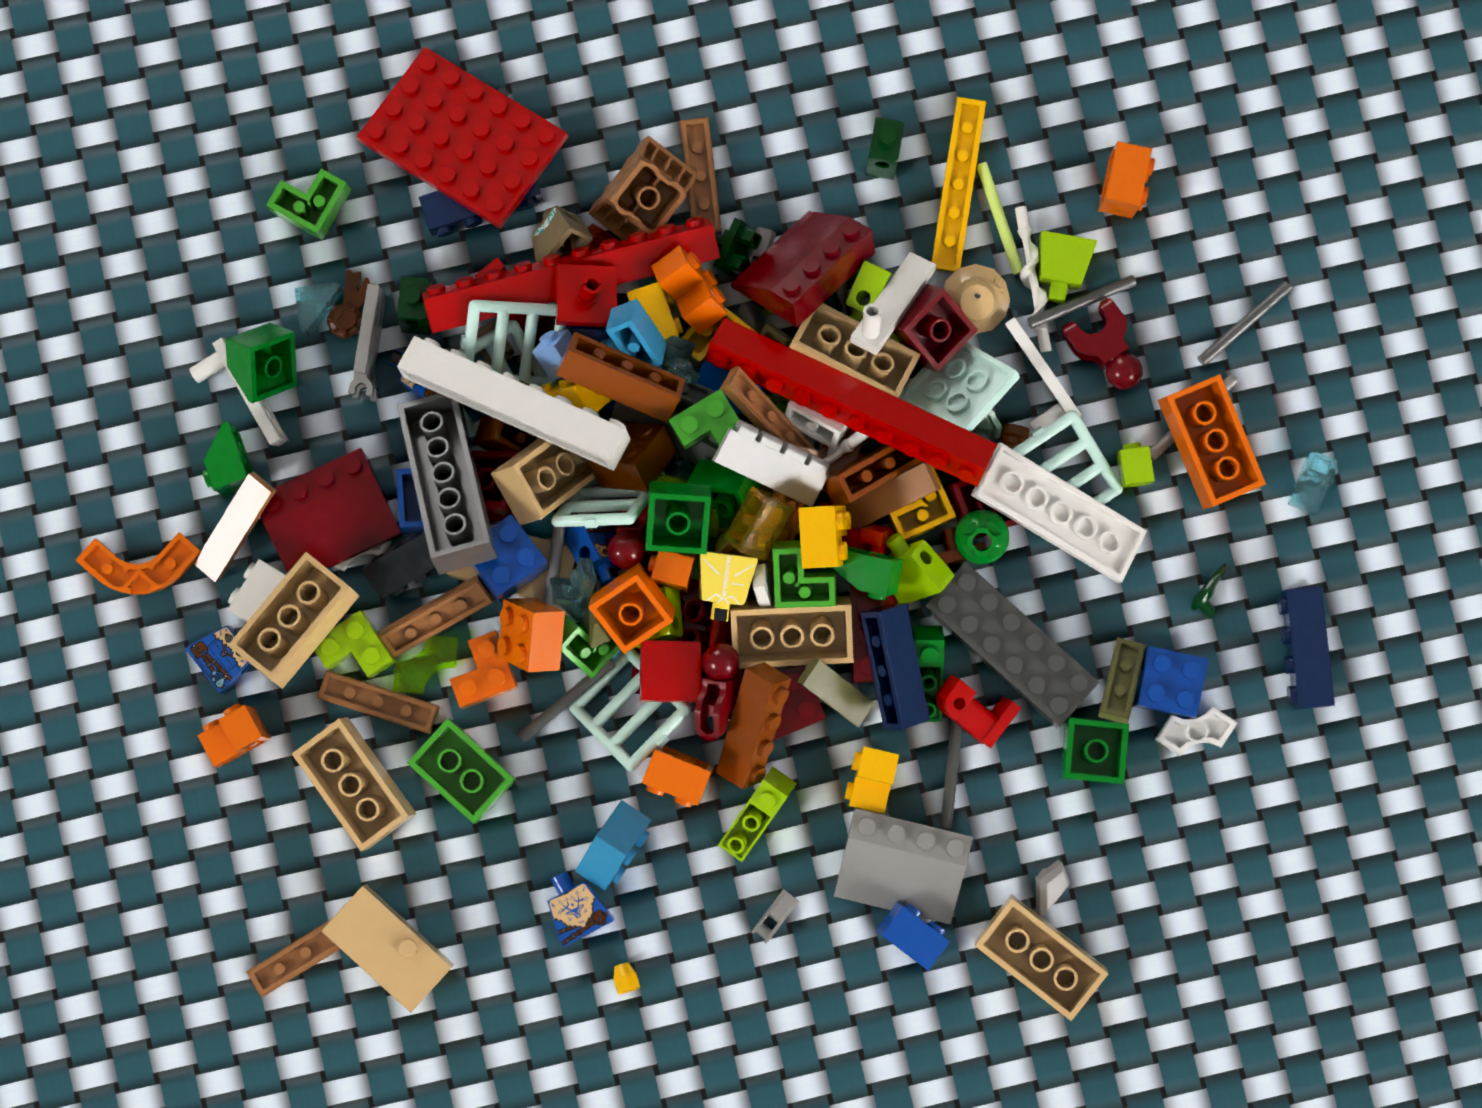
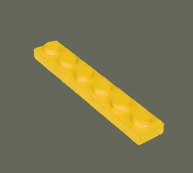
[931,97,986,273]

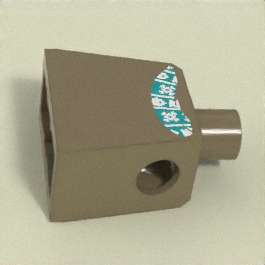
[532,206,593,263]

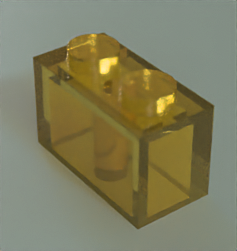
[723,486,794,560]

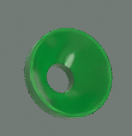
[954,509,1009,564]

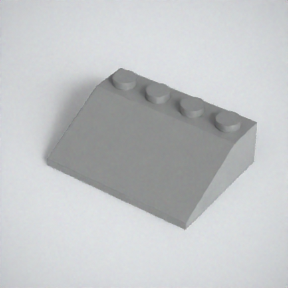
[834,808,973,924]

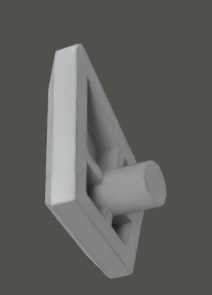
[1035,860,1070,917]

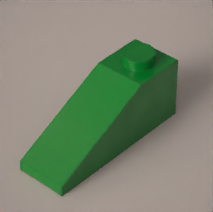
[832,546,903,600]

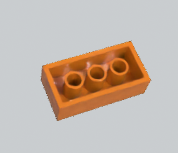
[1157,374,1266,509]

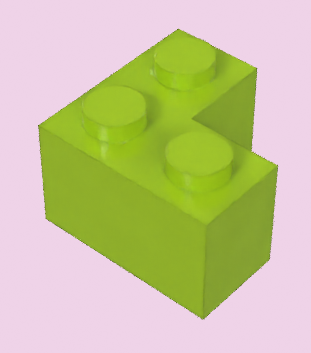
[315,610,397,678]

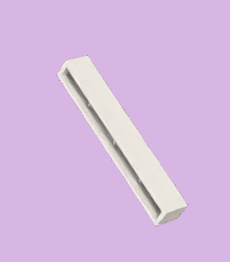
[397,336,631,471]

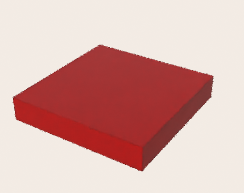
[640,640,701,703]

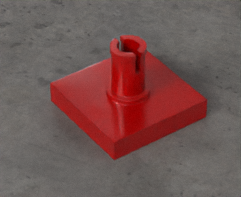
[555,264,617,327]

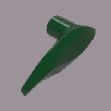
[1191,564,1227,619]

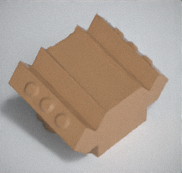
[588,135,697,240]

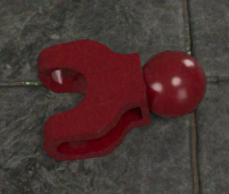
[1061,298,1143,390]
[607,497,658,569]
[695,643,741,741]

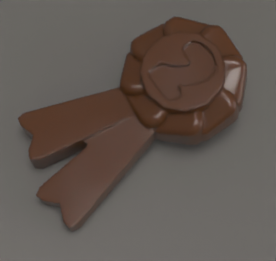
[327,269,376,339]

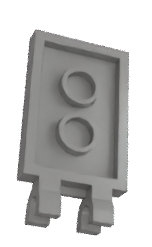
[348,284,387,402]

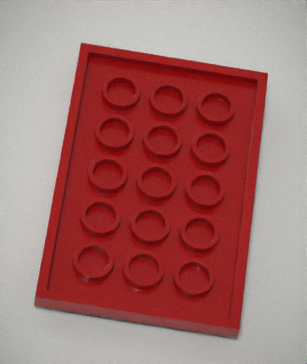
[357,47,568,229]

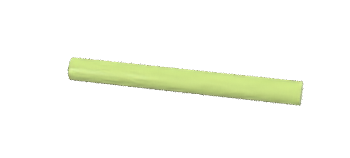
[976,162,1023,276]

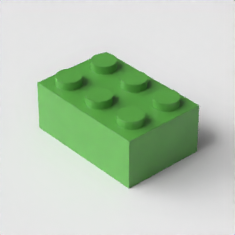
[407,718,517,824]

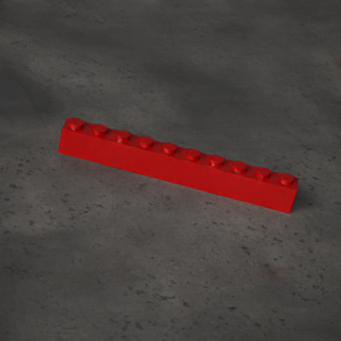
[421,216,720,334]
[705,318,998,487]

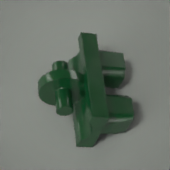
[713,218,762,278]

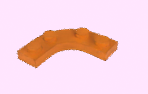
[75,532,201,595]

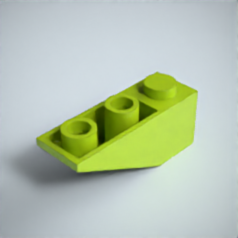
[718,766,797,862]

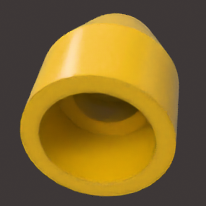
[613,962,641,995]

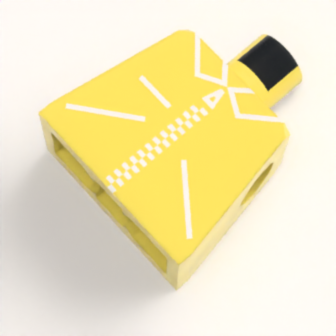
[697,551,758,621]

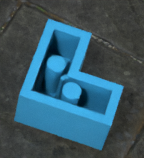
[601,299,667,367]
[575,800,651,891]

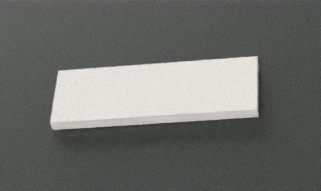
[971,442,1147,583]

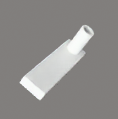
[850,252,936,355]
[1005,317,1082,430]
[189,337,289,446]

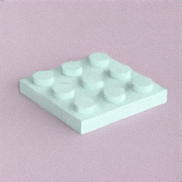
[899,343,1020,431]

